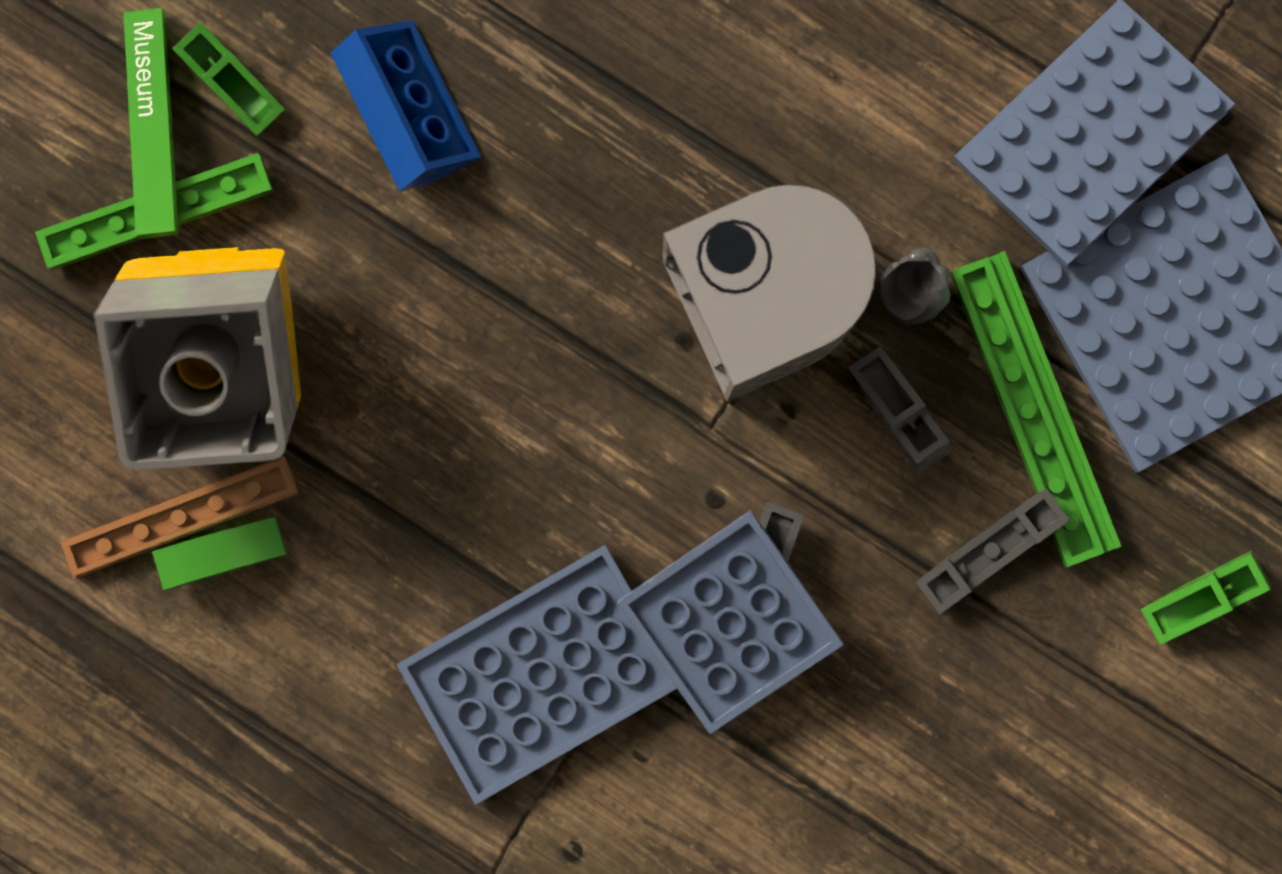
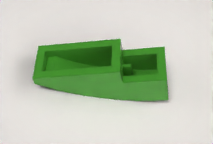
[172,22,285,136]
[152,517,287,590]
[1141,550,1271,645]

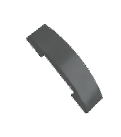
[916,488,1070,615]

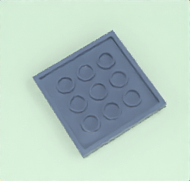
[617,510,844,734]

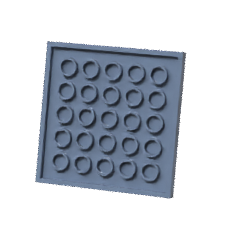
[1019,154,1282,473]

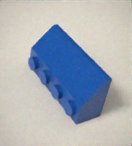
[330,20,481,192]

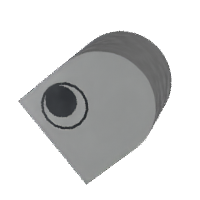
[662,185,875,402]

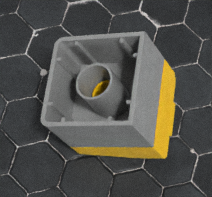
[94,247,301,470]

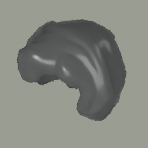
[880,247,951,326]

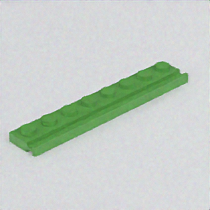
[950,251,1122,567]

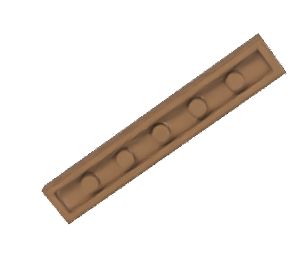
[60,456,299,579]

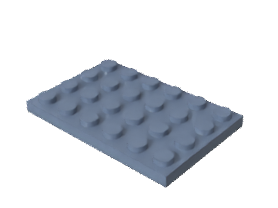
[953,0,1235,268]
[396,545,677,805]

